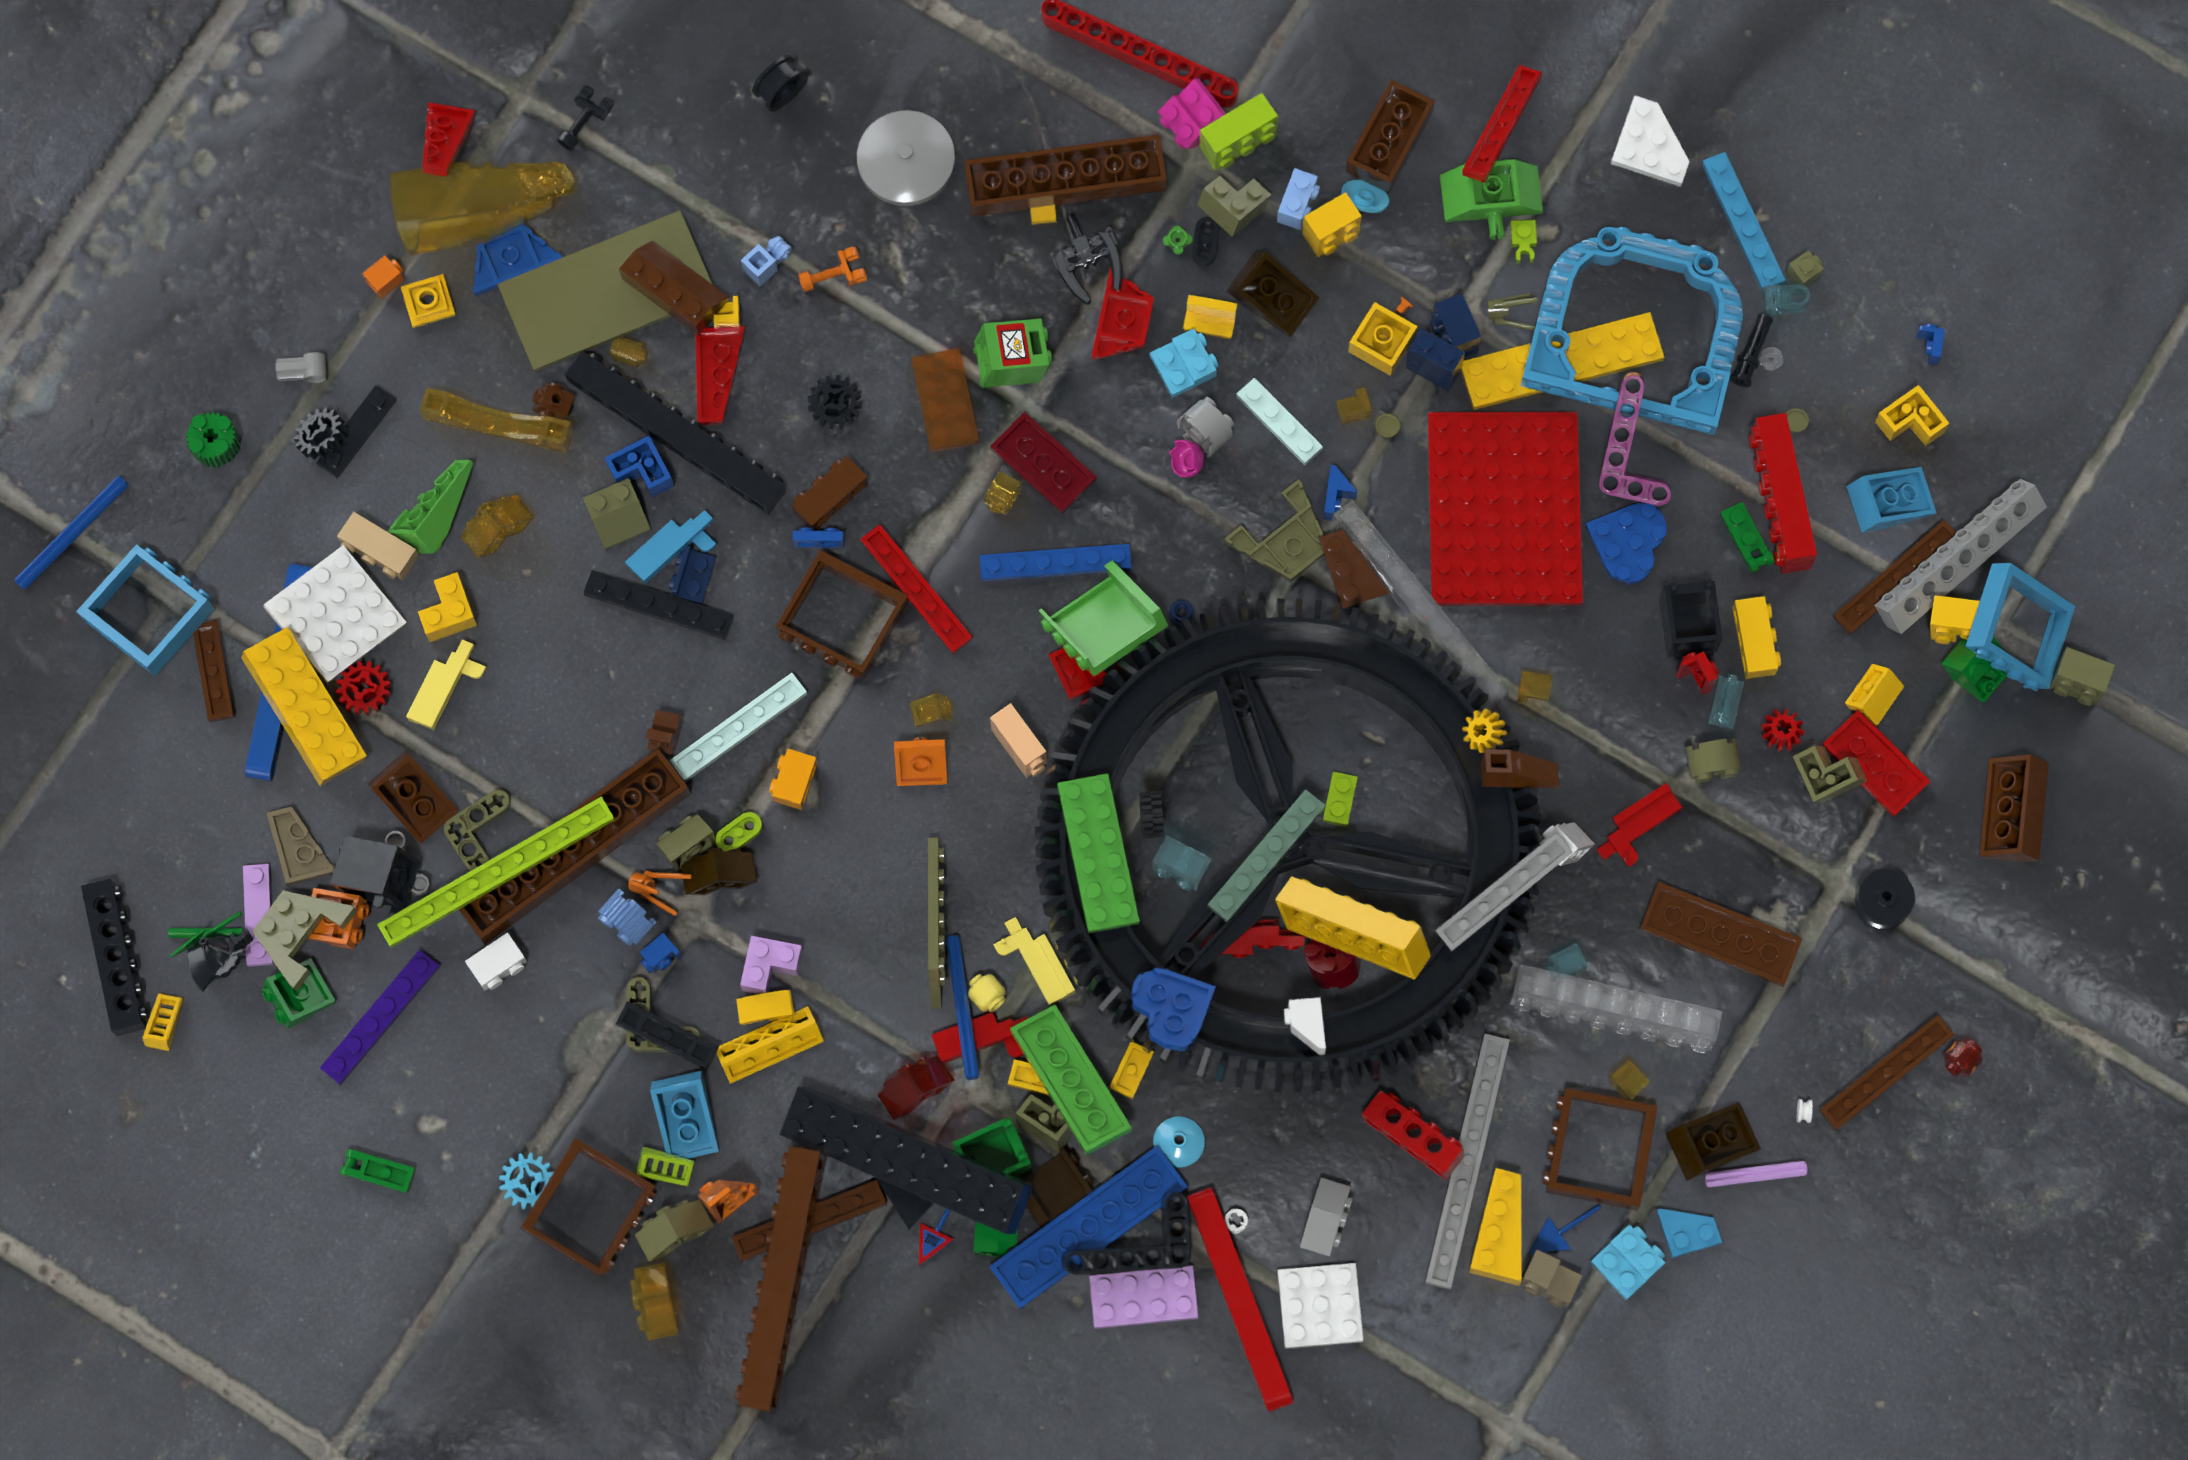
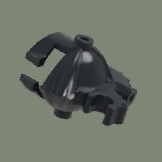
[188,927,253,992]

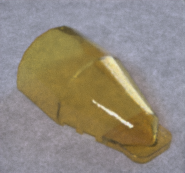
[390,162,575,255]

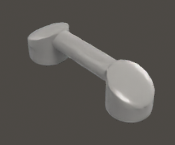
[385,831,430,896]

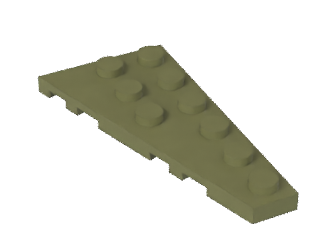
[928,838,945,1009]

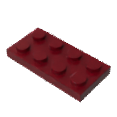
[990,412,1097,514]

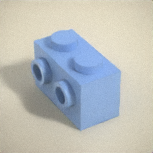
[1277,168,1320,230]

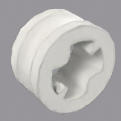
[1796,1099,1812,1123]
[1225,1209,1248,1234]

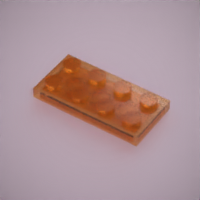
[911,348,979,453]

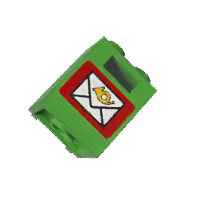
[973,319,1052,388]

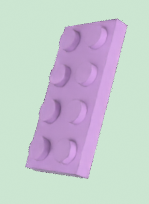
[1089,1266,1198,1329]

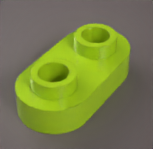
[716,812,762,851]

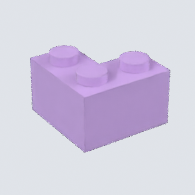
[740,936,803,994]

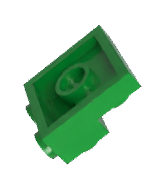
[262,958,335,1029]

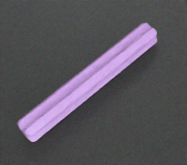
[1705,1161,1808,1187]

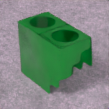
[973,1221,1018,1257]

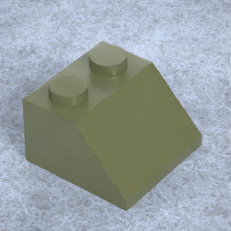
[583,478,651,550]
[656,814,716,873]

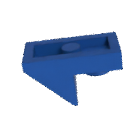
[1323,465,1357,521]

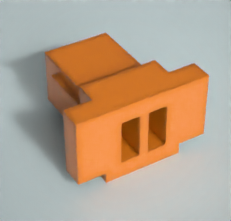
[1396,297,1413,315]

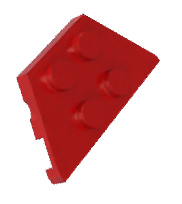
[1091,268,1154,360]

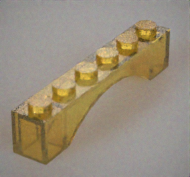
[419,388,573,454]

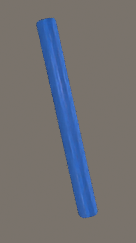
[15,476,128,589]
[946,935,979,1080]

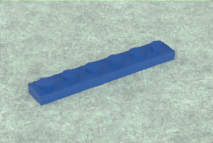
[980,544,1131,582]

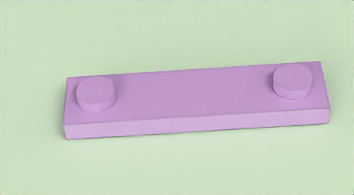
[243,864,274,967]

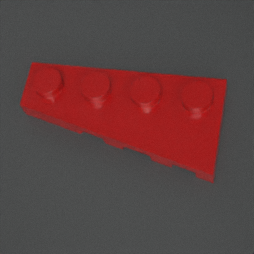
[423,102,475,177]

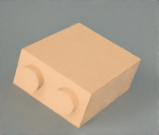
[990,703,1047,778]

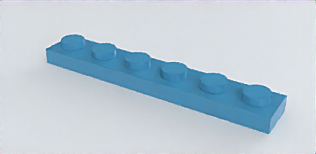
[1702,152,1786,292]

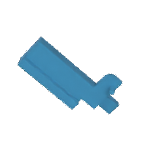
[625,510,717,585]

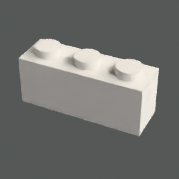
[1539,822,1595,866]

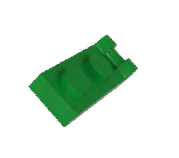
[1719,502,1774,574]
[339,1149,416,1194]

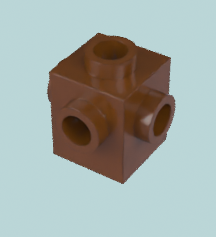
[532,383,574,421]

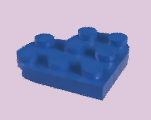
[1585,503,1667,585]
[1131,968,1215,1051]

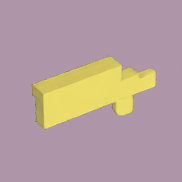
[406,640,486,730]
[993,917,1075,1007]

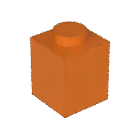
[362,255,404,299]

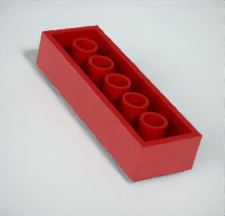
[1748,413,1817,574]

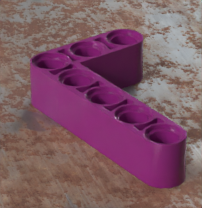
[1599,372,1671,506]

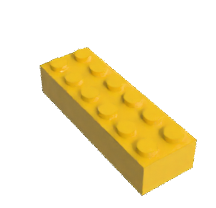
[241,627,367,786]
[1275,876,1431,980]

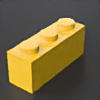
[1732,596,1781,679]

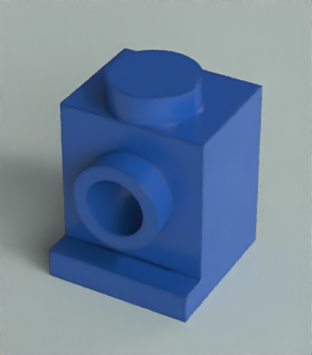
[640,933,682,974]

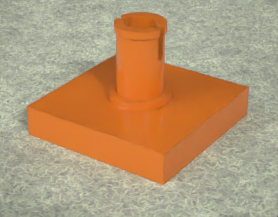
[894,737,947,786]

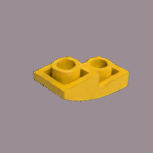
[736,990,794,1025]

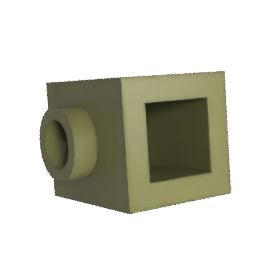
[1785,250,1824,293]

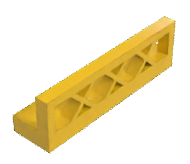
[716,1006,824,1084]

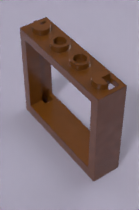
[776,550,909,679]
[1543,1088,1658,1211]
[519,1138,656,1277]

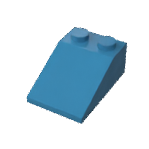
[1846,467,1937,533]
[650,1070,719,1163]

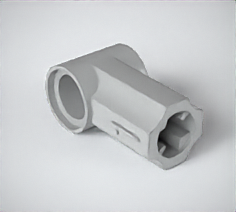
[276,352,326,383]

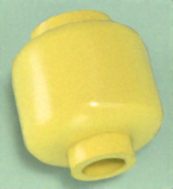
[968,974,1006,1012]

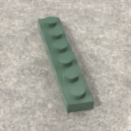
[1207,789,1326,923]

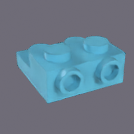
[1150,328,1219,398]
[1590,1224,1665,1300]

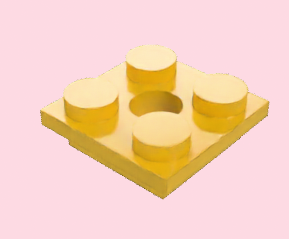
[401,274,456,328]

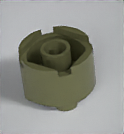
[1685,738,1741,784]

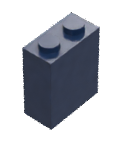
[1406,328,1465,392]

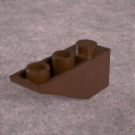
[1481,749,1559,788]

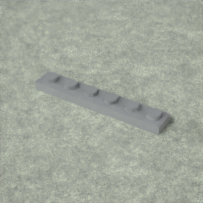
[1435,833,1573,951]

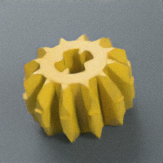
[1462,709,1507,753]

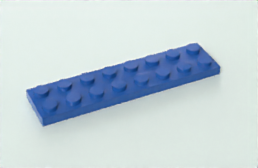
[989,1146,1188,1310]

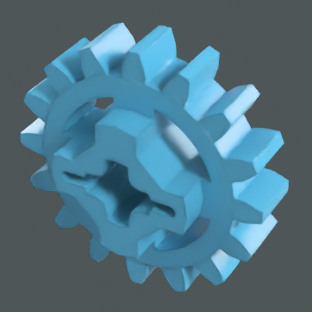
[499,1153,554,1210]

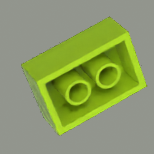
[1199,93,1278,171]

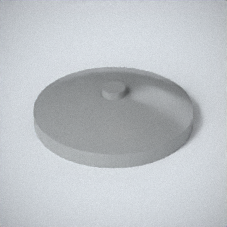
[857,111,955,206]

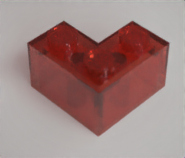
[877,1055,955,1120]

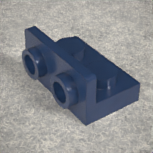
[669,546,717,605]

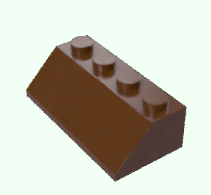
[619,240,730,336]
[1979,754,2049,862]

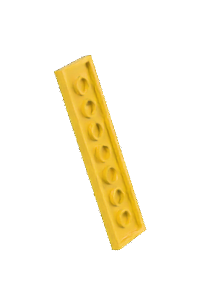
[1461,312,1664,410]

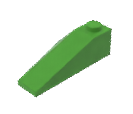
[387,460,473,554]

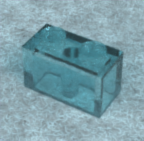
[1151,835,1212,891]

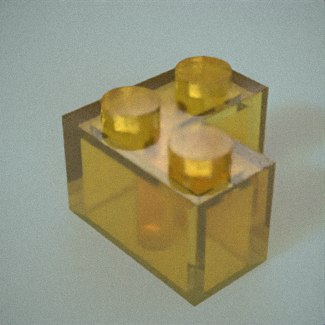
[460,494,535,559]
[630,1263,678,1341]

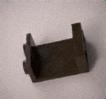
[1018,1148,1094,1229]

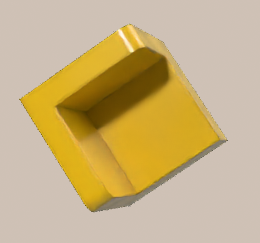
[714,296,740,327]

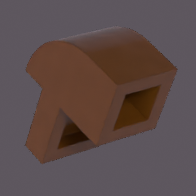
[646,710,684,754]

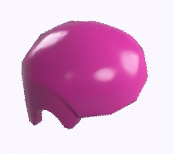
[1169,440,1205,478]

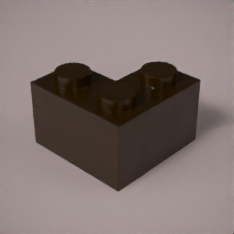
[681,848,757,896]

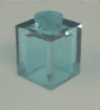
[1546,943,1588,984]

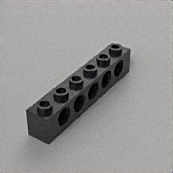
[81,878,149,1036]

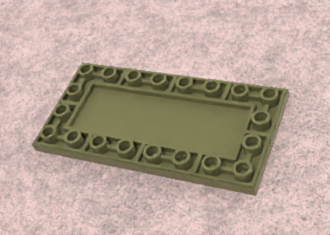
[497,210,712,373]

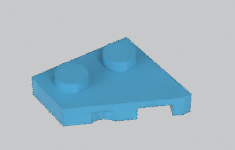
[1656,1209,1722,1259]

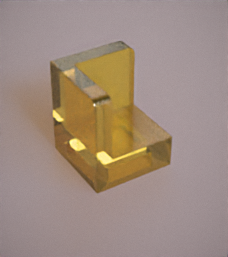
[1336,388,1372,425]
[1517,671,1552,703]
[1608,1060,1649,1101]

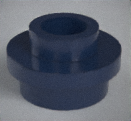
[1169,600,1194,626]

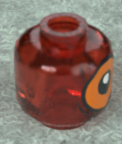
[1944,1038,1983,1077]

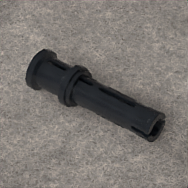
[1730,314,1773,388]

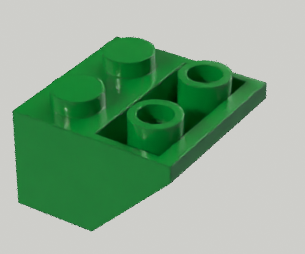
[1941,635,2007,703]

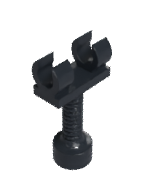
[556,86,614,151]

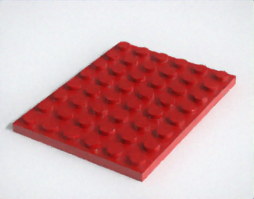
[1428,412,1583,606]

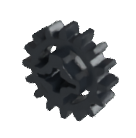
[807,375,862,430]
[293,407,347,460]

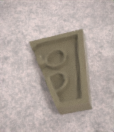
[267,807,334,886]

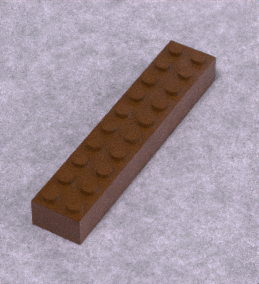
[459,748,691,945]
[735,1146,825,1414]

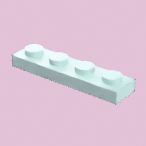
[1236,378,1323,466]

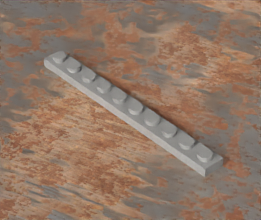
[1425,1034,1510,1290]

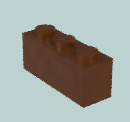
[792,456,868,531]

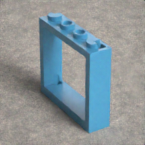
[76,544,215,676]
[1965,563,2075,691]

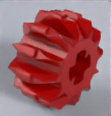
[1761,708,1805,752]

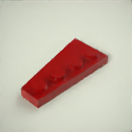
[695,326,745,425]

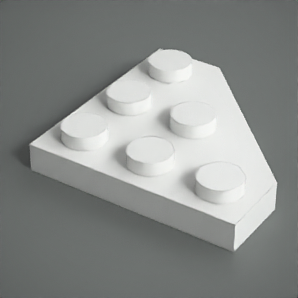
[1611,96,1689,187]

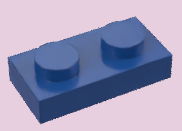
[793,527,844,548]

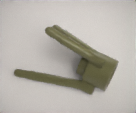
[1488,293,1538,331]

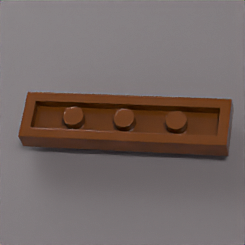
[193,620,235,723]

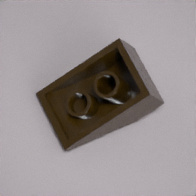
[1226,252,1319,337]
[1665,1102,1761,1181]

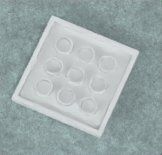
[263,545,407,684]

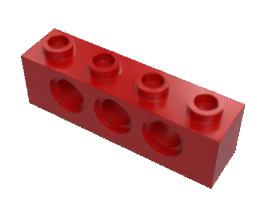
[1362,1090,1465,1180]

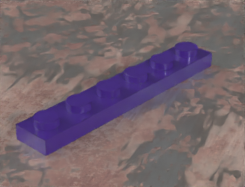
[320,950,440,1085]

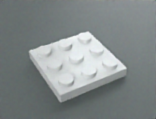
[1278,1263,1363,1349]

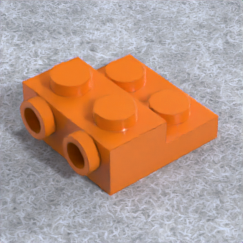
[307,888,369,950]

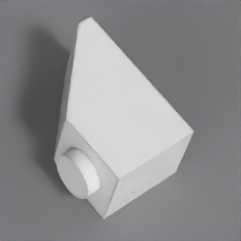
[1284,998,1326,1055]

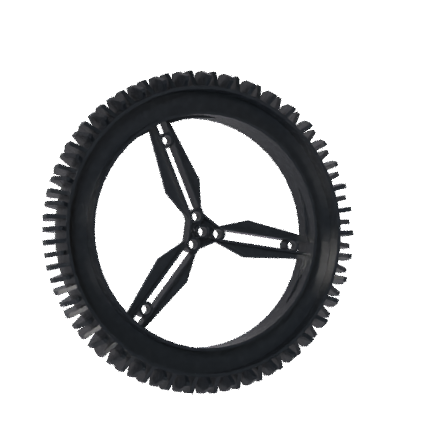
[1035,598,1543,1096]

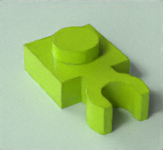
[1510,220,1537,263]

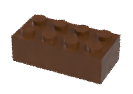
[1346,80,1435,193]

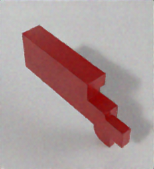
[1596,783,1683,868]
[931,1012,1028,1064]

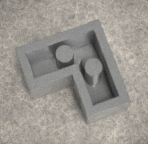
[1300,1178,1353,1256]

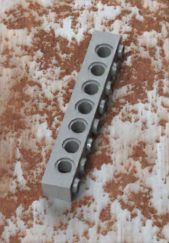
[1874,479,2047,634]

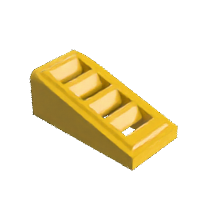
[142,993,184,1051]

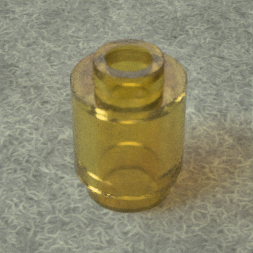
[609,337,648,368]

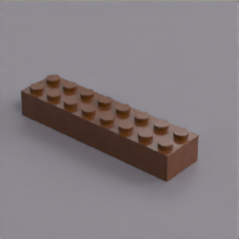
[964,134,1167,217]

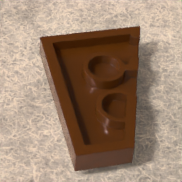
[1318,529,1390,609]

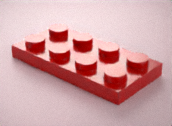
[1821,710,1931,817]

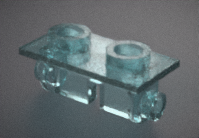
[1708,674,1744,730]

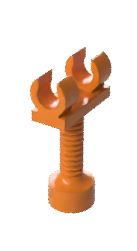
[798,246,867,292]

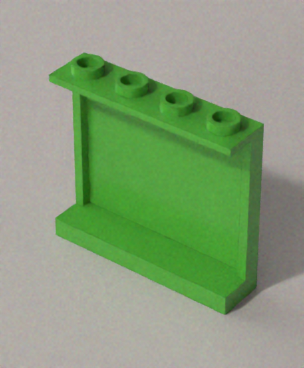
[1038,560,1168,676]

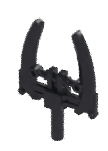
[1050,213,1123,305]

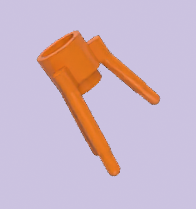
[628,870,692,916]

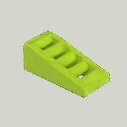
[637,1147,694,1186]

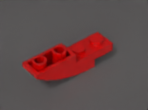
[1201,919,1305,958]

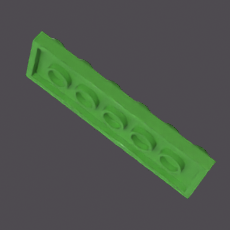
[1057,774,1139,933]
[1010,1005,1132,1156]

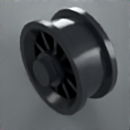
[752,55,808,112]
[1855,869,1915,930]

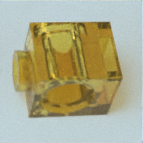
[984,471,1022,515]

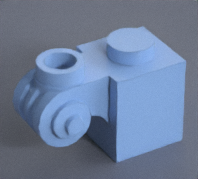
[741,236,792,287]

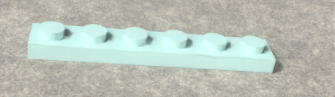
[669,673,807,782]

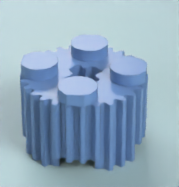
[597,888,656,946]

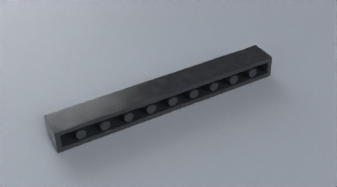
[565,351,786,515]

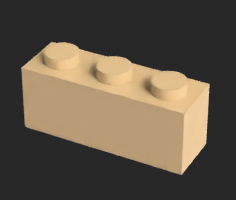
[337,512,419,581]

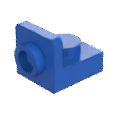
[1916,324,1945,365]

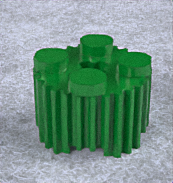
[186,412,241,469]

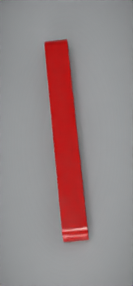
[1041,0,1238,108]
[1187,1187,1293,1412]

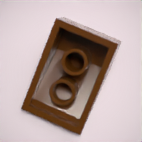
[368,750,459,844]

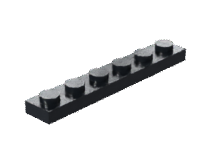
[583,570,734,641]

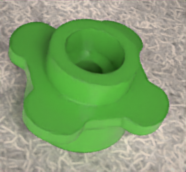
[1163,226,1192,254]

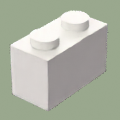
[465,933,527,991]

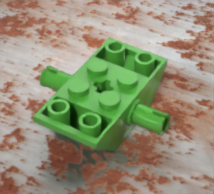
[1440,159,1543,240]

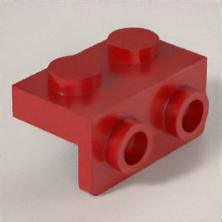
[1676,651,1719,695]

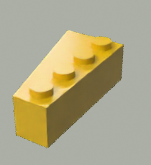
[1469,1168,1522,1286]

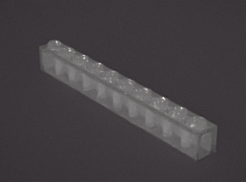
[1332,500,1509,710]

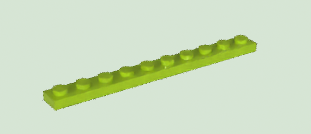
[377,796,615,948]

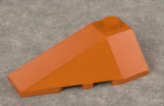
[698,1180,759,1224]

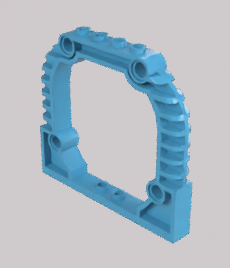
[1520,227,1743,435]

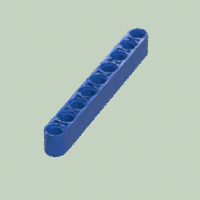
[245,564,313,781]

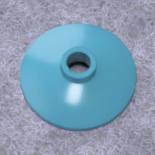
[1341,180,1389,213]
[1153,1116,1205,1168]

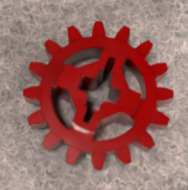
[336,661,392,716]

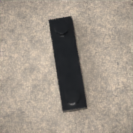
[316,385,397,479]
[615,1001,719,1071]

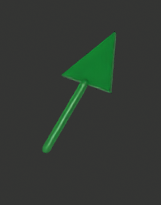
[170,912,242,958]

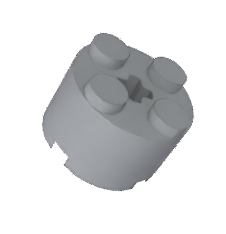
[1177,397,1234,457]

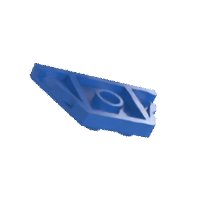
[473,224,562,297]

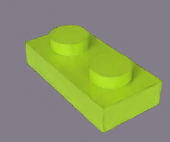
[1323,772,1358,827]

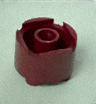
[1304,939,1361,989]

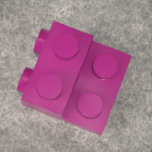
[1158,78,1226,149]

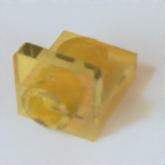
[910,693,952,728]

